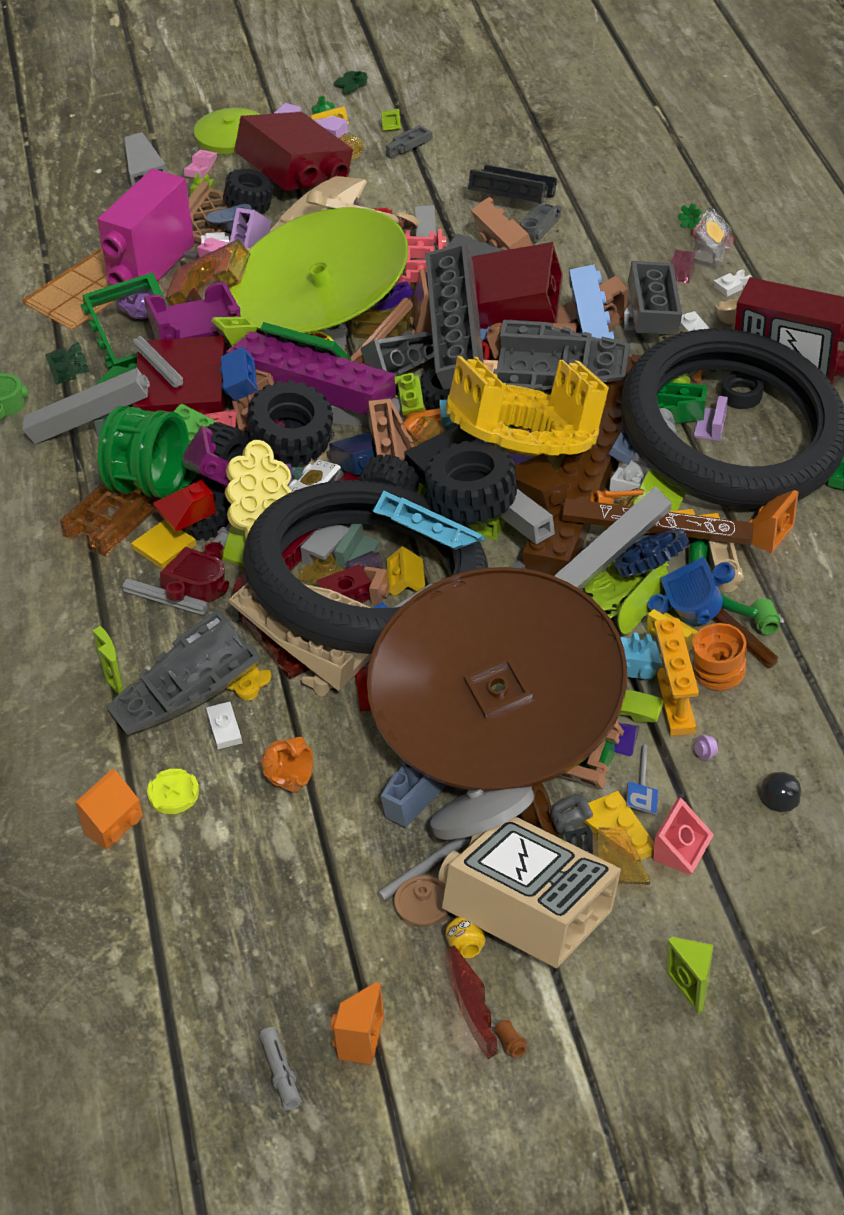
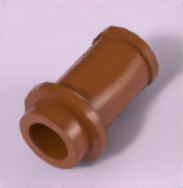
[494,1020,527,1058]

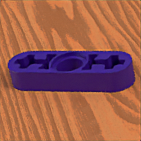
[359,281,413,322]

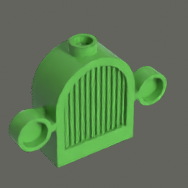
[0,367,29,419]

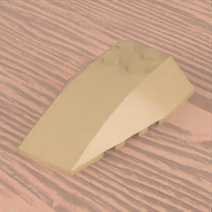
[270,176,367,232]

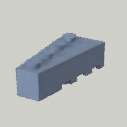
[381,760,447,827]

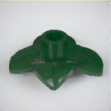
[333,71,368,95]

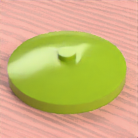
[194,108,259,154]

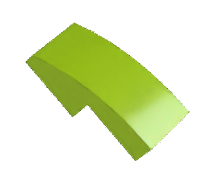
[619,690,664,722]

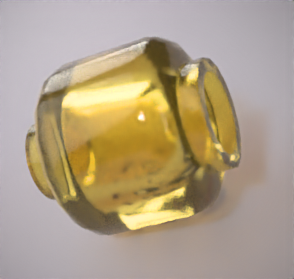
[339,133,363,160]

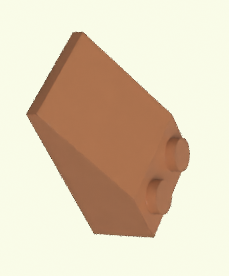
[410,269,432,334]

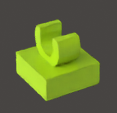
[381,109,401,131]
[190,173,215,194]

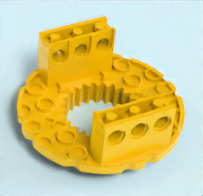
[446,356,609,456]

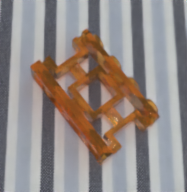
[60,483,160,557]

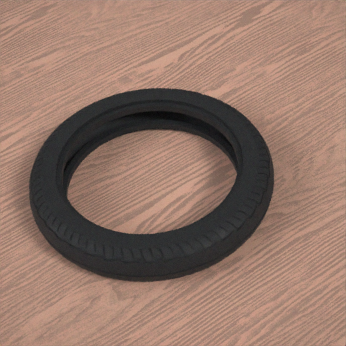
[621,328,844,509]
[243,480,488,654]

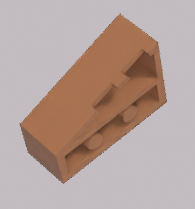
[471,197,532,250]
[367,398,415,461]

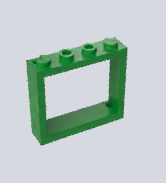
[80,272,168,368]

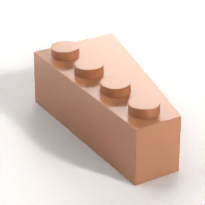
[557,276,628,334]

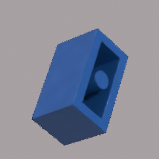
[220,347,258,401]

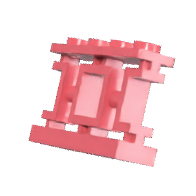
[393,227,446,287]

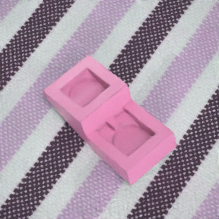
[184,150,217,178]

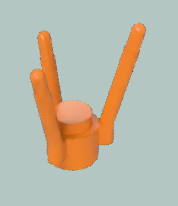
[589,490,644,504]

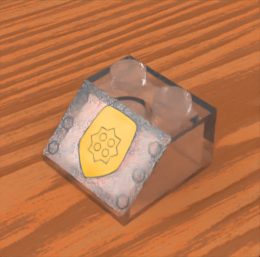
[693,207,733,269]

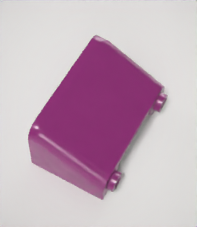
[144,281,241,346]
[183,425,230,487]

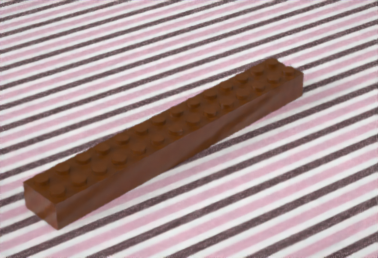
[523,354,642,576]

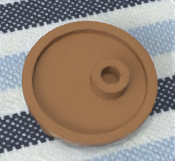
[394,875,449,927]

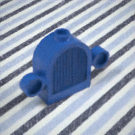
[647,557,735,625]

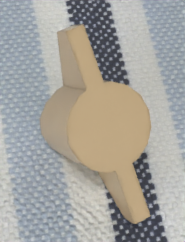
[302,674,334,696]

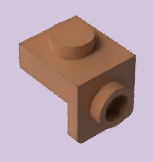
[364,566,390,605]

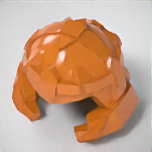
[260,737,313,792]

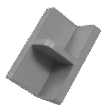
[301,524,349,567]

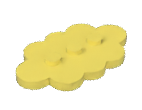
[225,440,292,538]

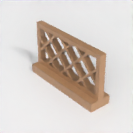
[188,180,228,243]

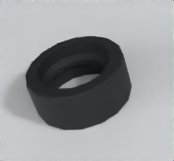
[721,371,764,409]

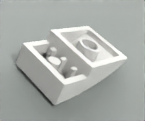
[610,453,651,500]

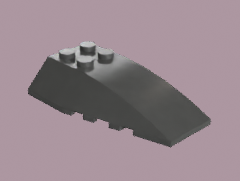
[493,320,630,391]
[106,609,262,735]

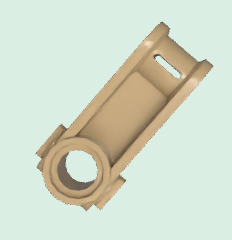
[706,539,744,592]

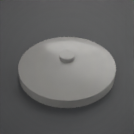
[430,787,534,840]

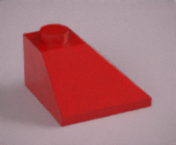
[153,480,216,532]

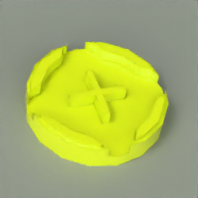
[147,769,199,814]

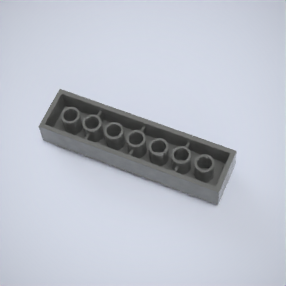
[425,242,484,390]

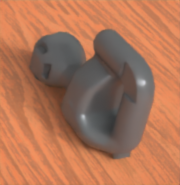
[549,794,593,850]

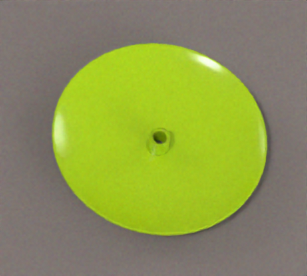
[230,207,408,333]

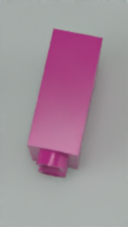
[97,168,194,286]

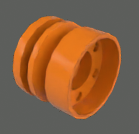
[693,623,746,691]

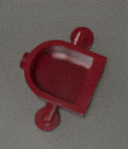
[160,542,229,602]

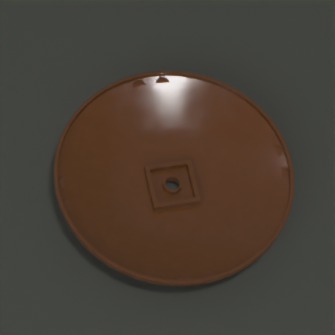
[367,567,627,792]

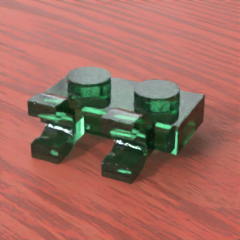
[45,342,90,385]

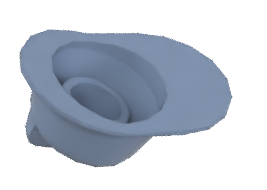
[206,204,251,232]

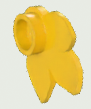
[227,666,271,701]

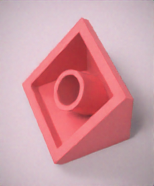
[653,798,714,874]

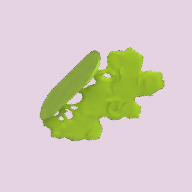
[584,552,669,634]

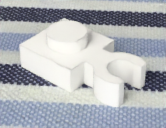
[714,270,752,297]

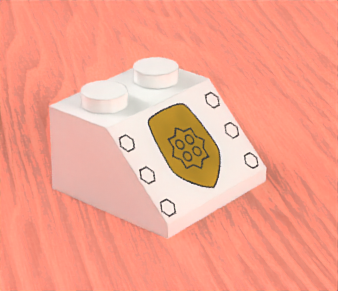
[288,460,341,492]

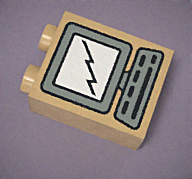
[439,817,621,968]

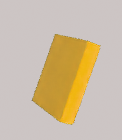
[131,519,197,570]

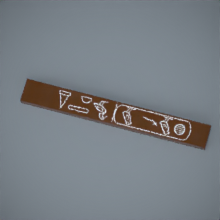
[562,498,753,545]

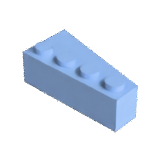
[569,264,614,339]

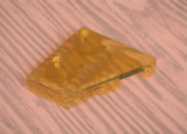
[598,827,650,885]

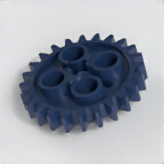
[614,528,689,577]

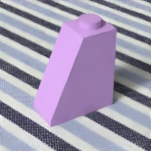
[229,208,271,248]

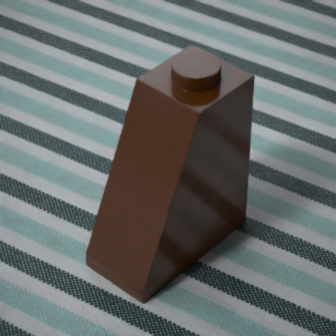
[515,453,568,509]

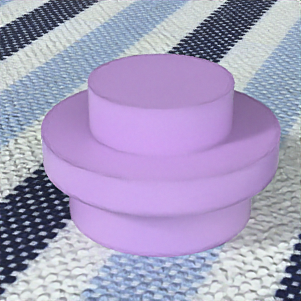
[694,735,718,761]

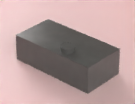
[628,261,682,335]

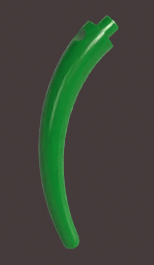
[689,538,758,617]

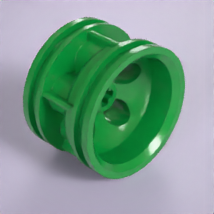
[97,406,189,499]

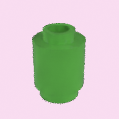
[751,599,780,635]

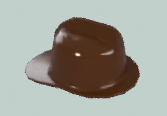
[519,783,558,837]

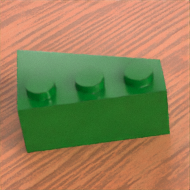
[657,382,708,423]

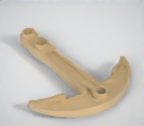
[306,190,420,230]

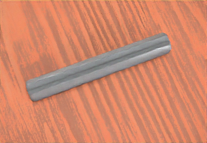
[133,336,183,388]
[122,578,209,615]

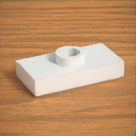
[206,702,242,749]

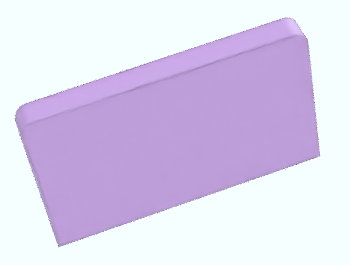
[694,396,728,441]

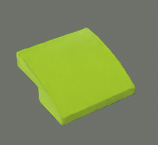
[92,626,124,694]

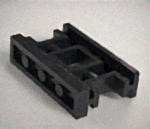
[468,165,557,203]

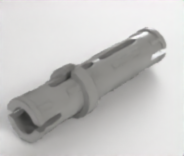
[259,1027,302,1110]

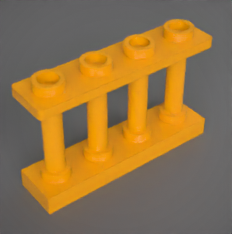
[654,618,699,736]

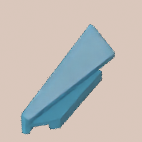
[373,491,485,550]

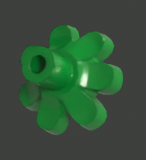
[312,96,335,114]
[678,203,702,230]

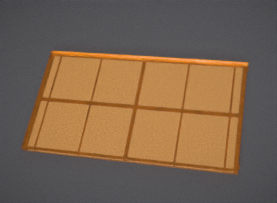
[22,248,114,330]

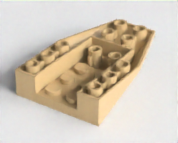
[229,582,371,691]

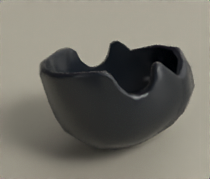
[761,772,801,812]

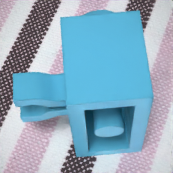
[620,632,662,680]

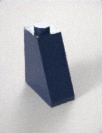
[329,432,374,475]

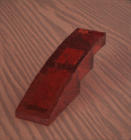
[239,612,310,680]
[449,945,497,1059]

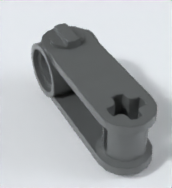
[519,201,562,245]

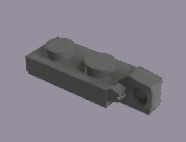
[386,125,433,158]

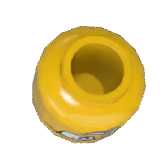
[446,917,486,959]

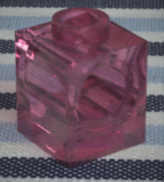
[671,250,696,283]

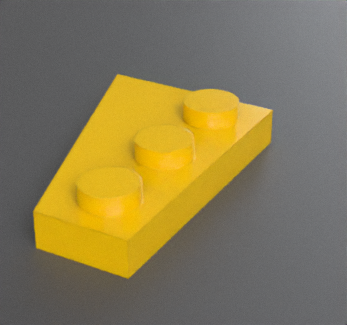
[583,791,654,864]

